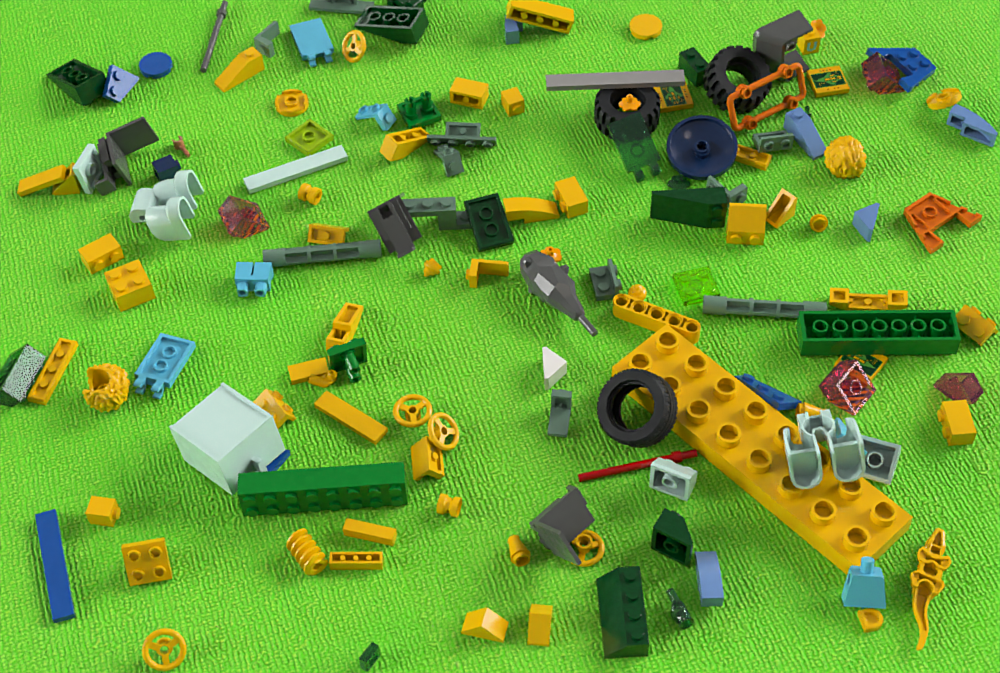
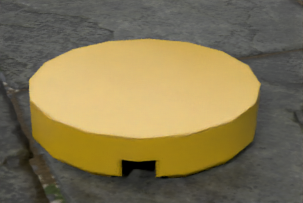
[629,14,662,40]
[926,88,962,110]
[275,89,309,117]

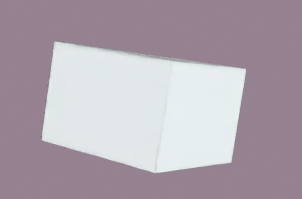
[542,347,567,390]

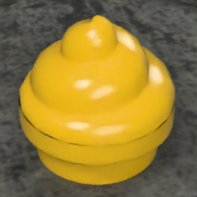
[809,214,828,232]
[424,258,442,277]
[628,284,647,300]

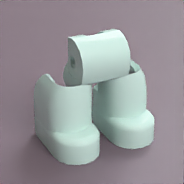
[129,170,204,241]
[783,409,866,489]

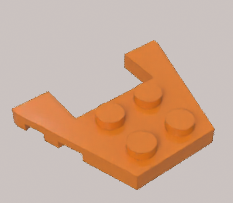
[903,192,982,254]

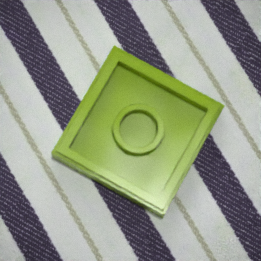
[285,119,334,156]

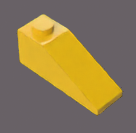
[214,46,265,93]
[379,127,430,161]

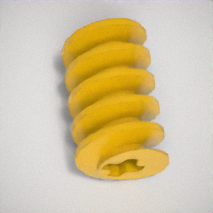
[286,528,329,576]

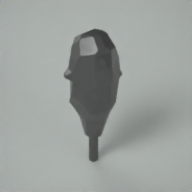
[520,250,598,337]

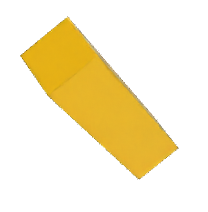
[343,518,397,546]
[329,552,384,570]

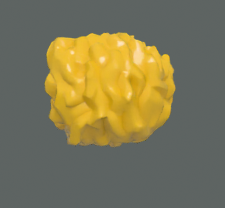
[824,135,867,179]
[82,363,130,412]

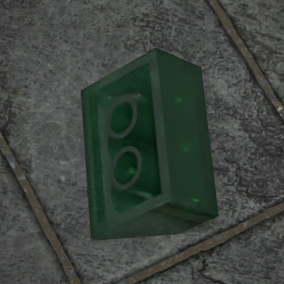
[0,344,46,407]

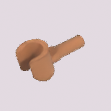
[172,136,191,157]

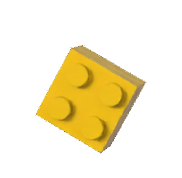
[104,259,156,312]

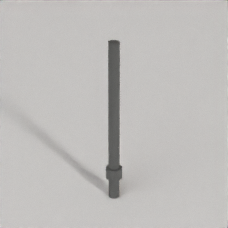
[200,0,228,73]

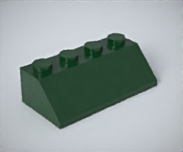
[596,566,649,659]

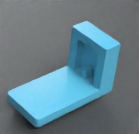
[355,104,397,131]

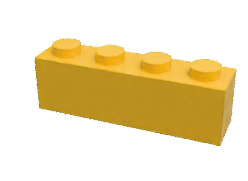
[506,0,574,34]

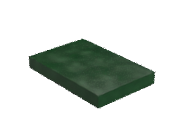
[463,193,514,252]

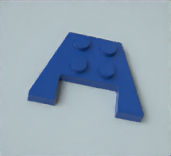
[866,48,937,93]

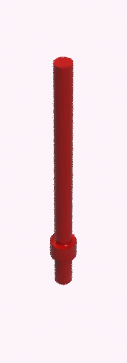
[578,449,698,482]

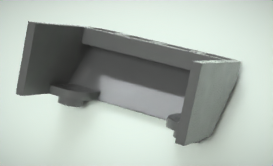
[753,10,813,82]

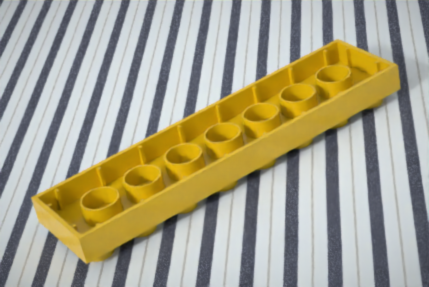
[612,324,913,575]

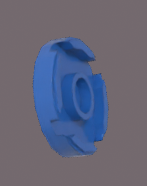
[139,52,173,79]

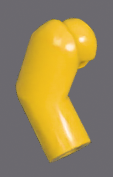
[308,370,337,388]

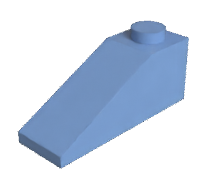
[783,107,826,160]

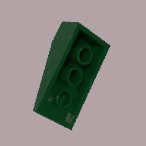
[354,5,429,44]
[46,59,106,106]
[650,187,728,229]

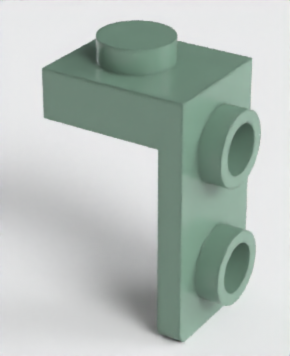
[254,21,280,58]
[433,144,464,177]
[706,175,748,208]
[547,389,572,437]

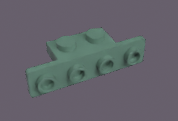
[309,0,374,14]
[427,122,497,148]

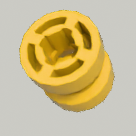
[298,183,322,205]
[436,493,462,518]

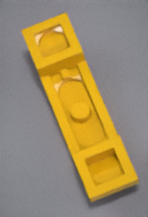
[829,288,908,311]

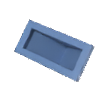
[852,203,880,242]

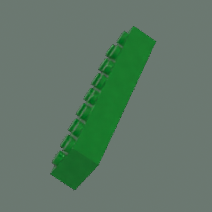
[796,310,961,356]
[237,462,408,517]

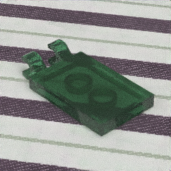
[607,112,661,183]

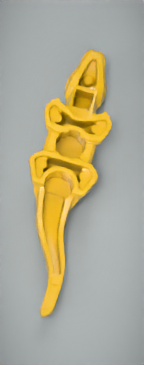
[910,528,951,651]

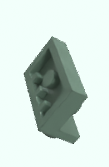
[589,259,622,301]

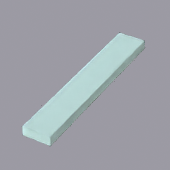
[243,145,348,194]

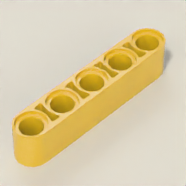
[612,293,701,344]

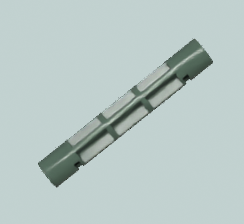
[263,239,382,267]
[703,295,827,318]

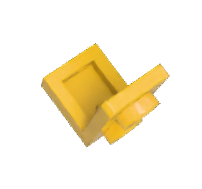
[466,259,509,288]

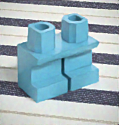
[235,262,274,297]

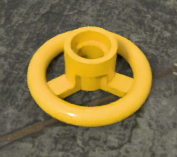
[342,30,366,63]
[393,394,432,428]
[427,412,459,451]
[569,529,605,567]
[142,628,187,671]

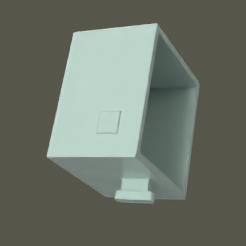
[169,382,286,496]

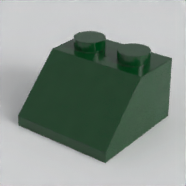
[651,508,693,567]

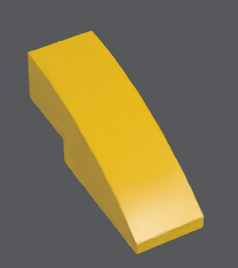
[503,197,560,224]
[326,302,364,351]

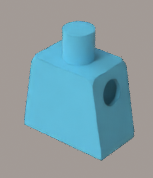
[841,556,886,609]

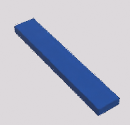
[35,509,76,623]

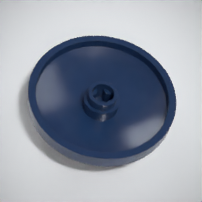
[666,115,738,180]

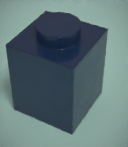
[151,154,181,182]

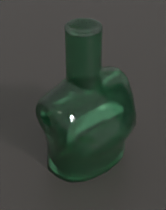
[666,588,695,629]

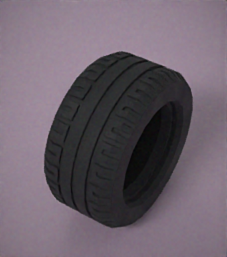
[597,368,678,448]

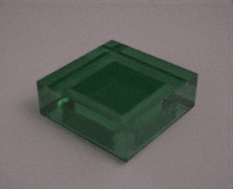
[359,642,380,672]

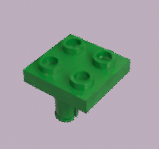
[397,91,442,129]
[327,337,368,383]

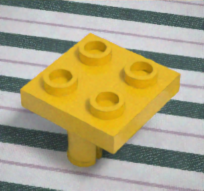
[121,537,173,586]

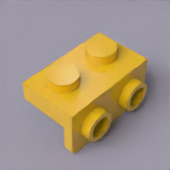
[956,304,998,346]
[253,388,296,429]

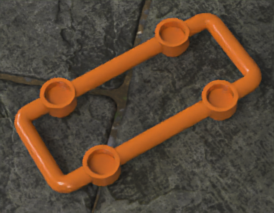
[727,62,806,132]

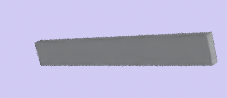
[546,69,685,91]

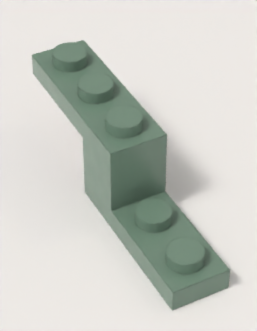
[402,197,471,230]

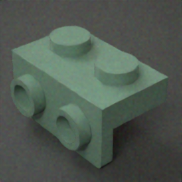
[752,130,795,153]

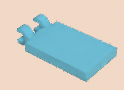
[289,18,334,67]
[133,333,196,399]

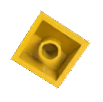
[726,203,767,245]

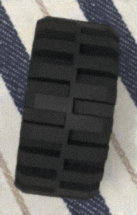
[703,45,772,114]
[594,87,661,142]

